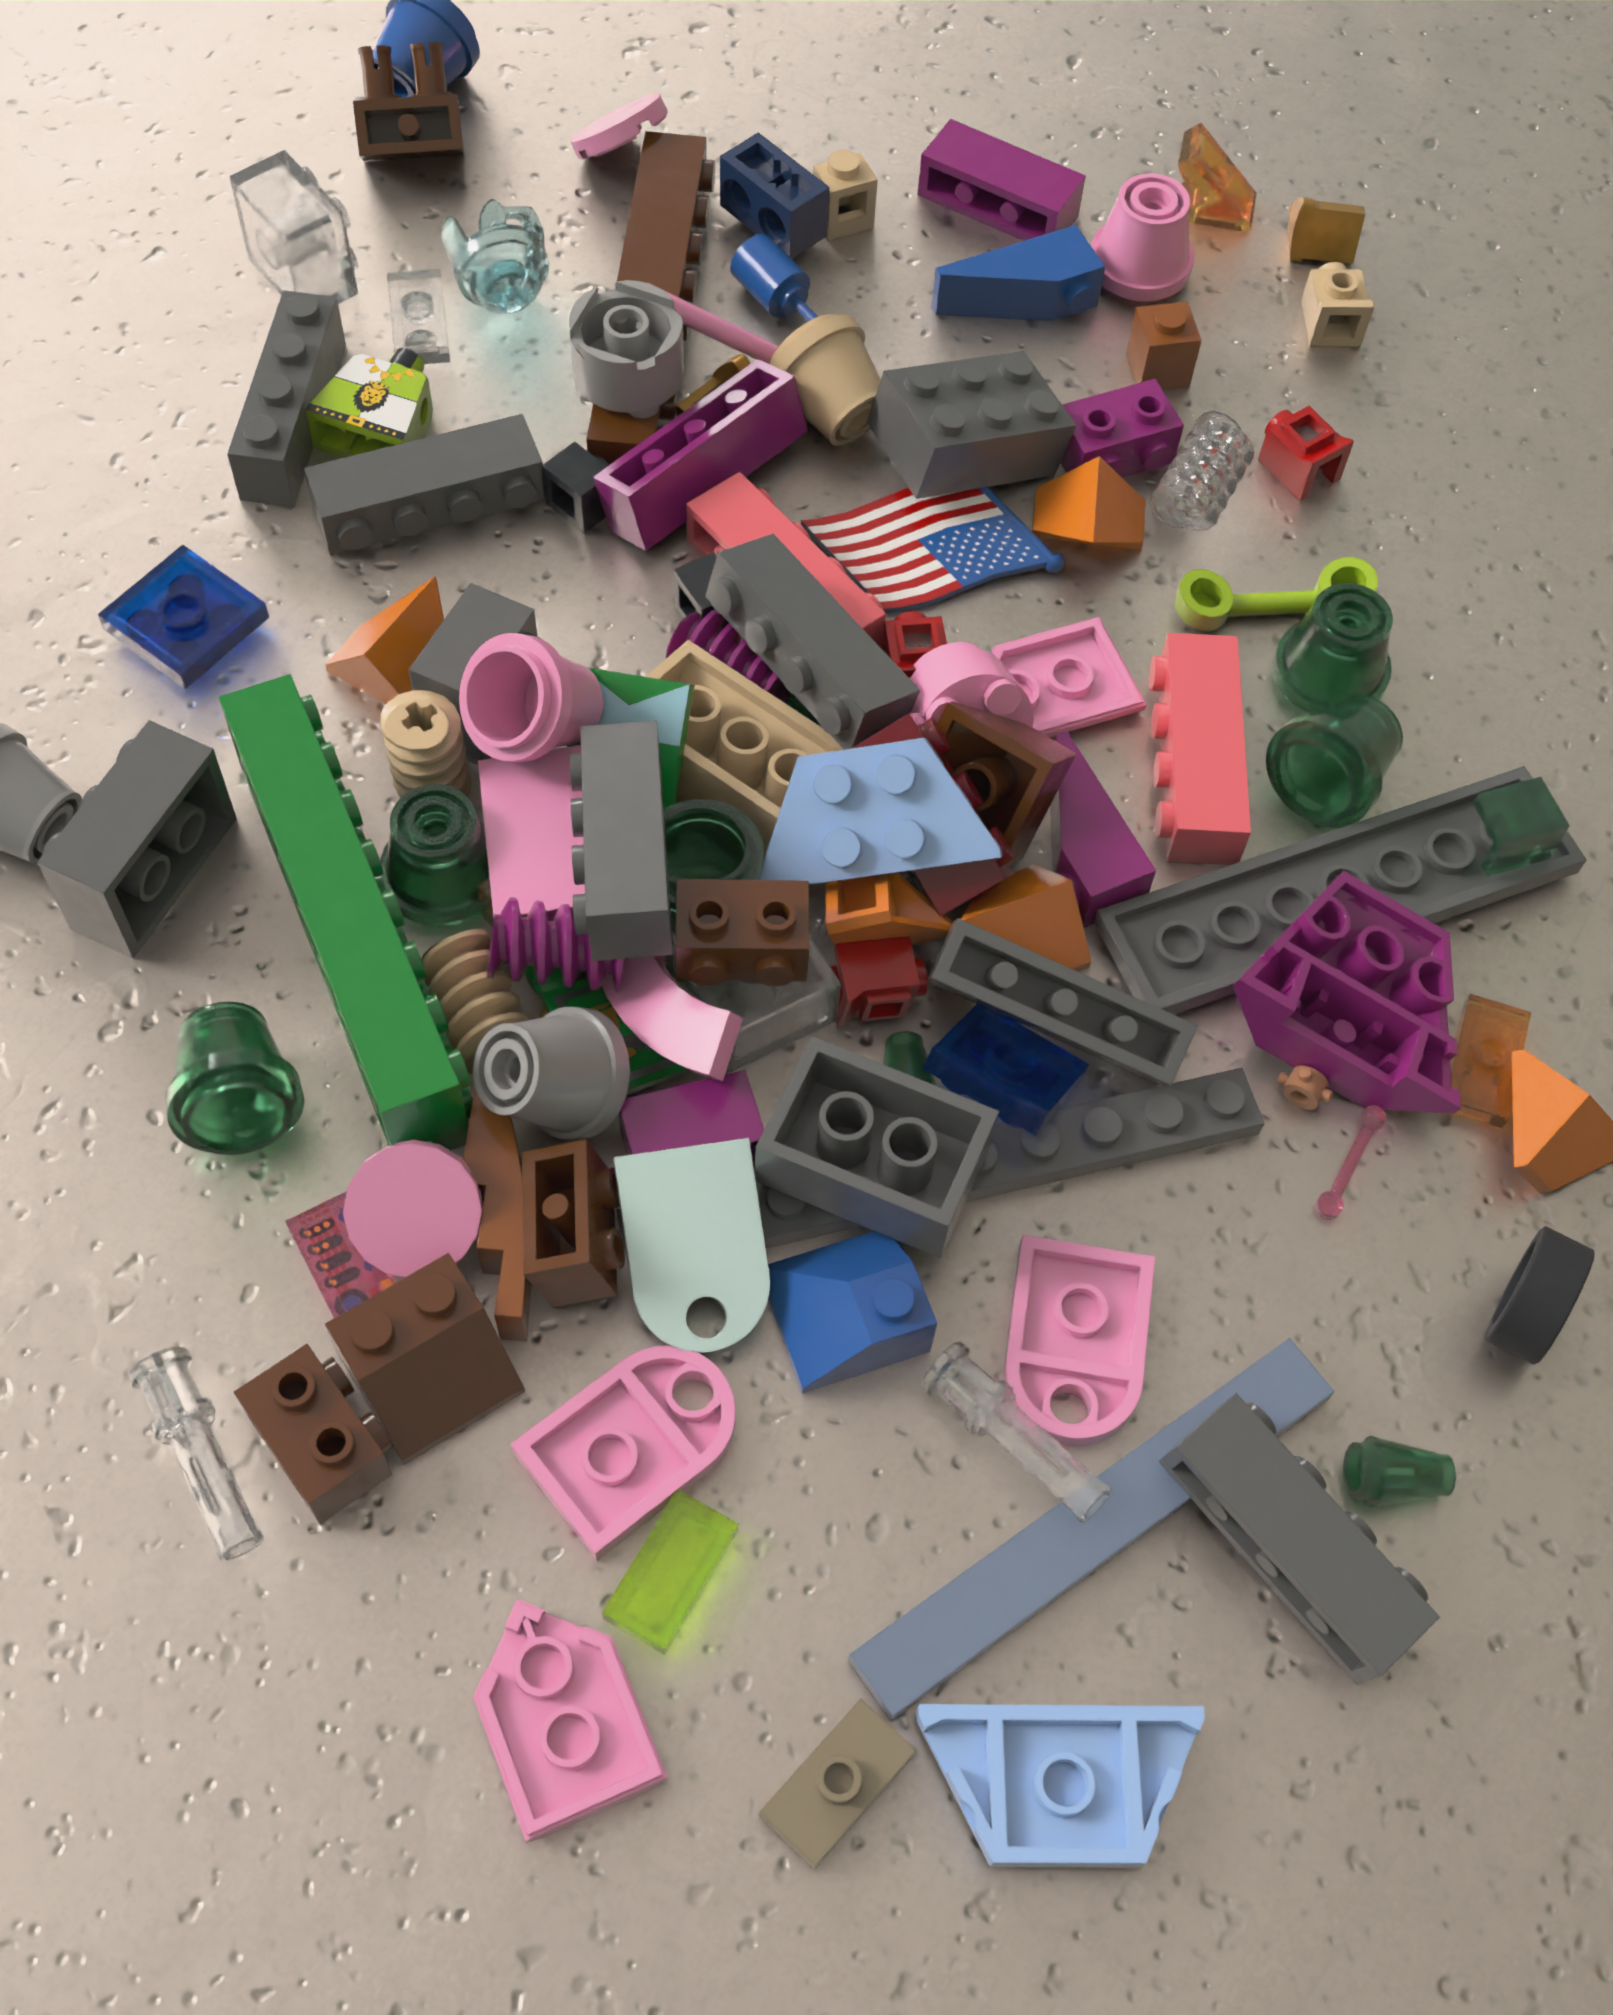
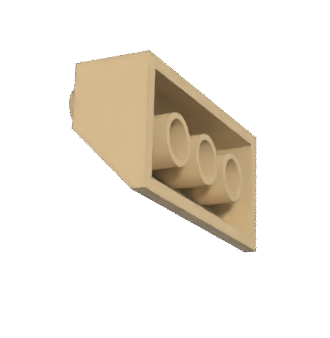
[645,640,844,860]

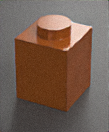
[1126,301,1202,390]

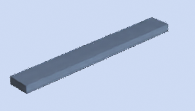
[848,1338,1335,1721]

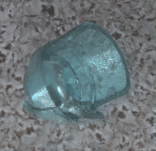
[440,199,549,314]

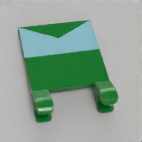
[566,667,695,850]

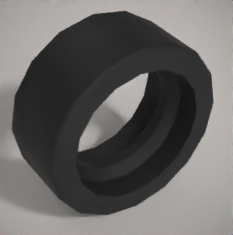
[1485,1226,1594,1365]

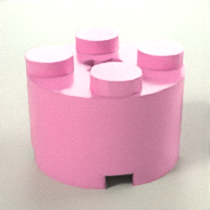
[910,642,1033,728]

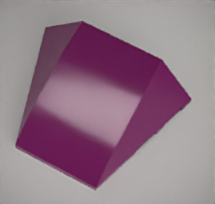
[1233,871,1461,1114]

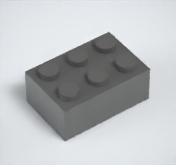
[867,351,1077,499]
[37,720,237,959]
[755,1036,999,1258]

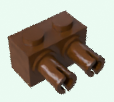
[353,42,465,161]

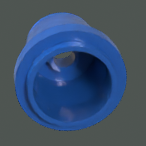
[373,0,480,97]

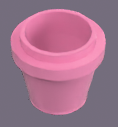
[1091,173,1194,301]
[459,633,603,762]

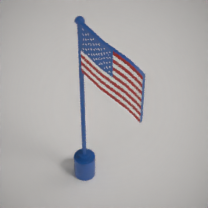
[730,234,1065,614]

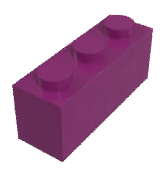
[917,118,1086,241]

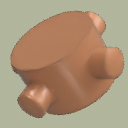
[1278,1065,1333,1110]

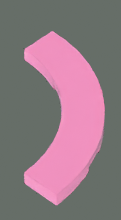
[601,956,743,1081]

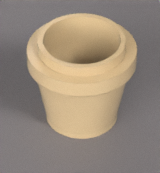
[770,314,881,446]

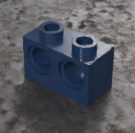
[720,132,830,259]

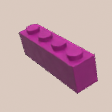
[593,359,808,551]

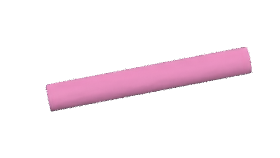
[648,283,779,364]

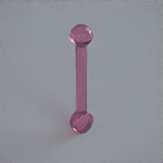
[1315,1105,1386,1220]

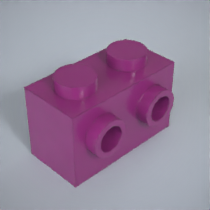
[1061,379,1184,478]

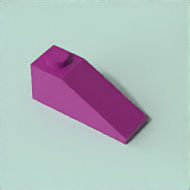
[1050,731,1156,928]

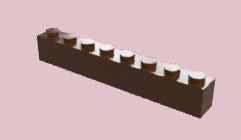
[586,131,715,465]

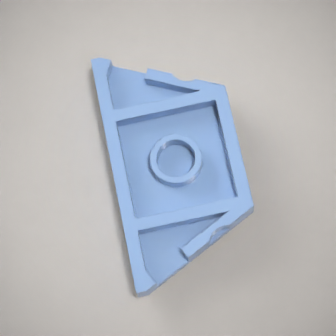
[758,738,1002,884]
[916,1704,1205,1868]

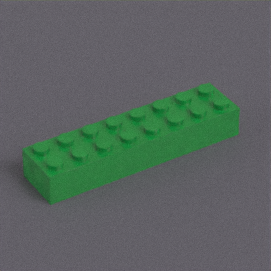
[218,674,473,1151]

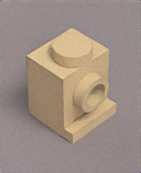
[813,150,878,242]
[1301,262,1374,346]

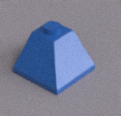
[768,1231,937,1394]

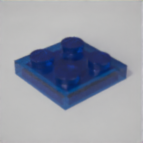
[97,544,270,689]
[922,1004,1090,1136]

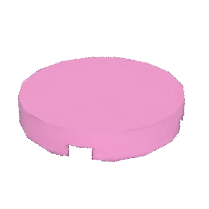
[570,93,668,160]
[343,1140,483,1277]

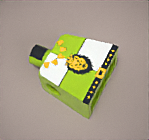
[305,348,433,458]

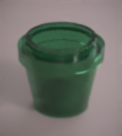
[1273,583,1393,720]
[1266,694,1403,828]
[380,784,492,927]
[664,799,765,933]
[165,1001,304,1155]

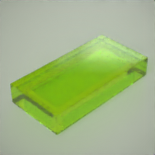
[602,1489,739,1655]

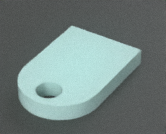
[613,1138,770,1353]

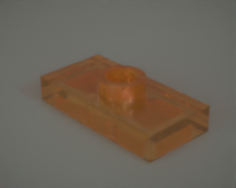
[1451,994,1531,1128]

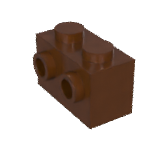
[675,879,809,986]
[522,1139,625,1308]
[233,1344,393,1524]

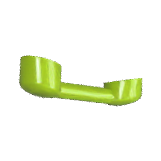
[1175,557,1378,632]

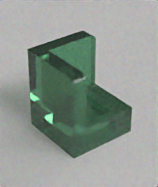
[1474,777,1570,876]

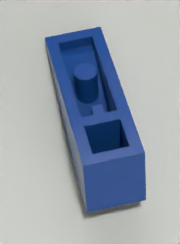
[931,225,1105,321]

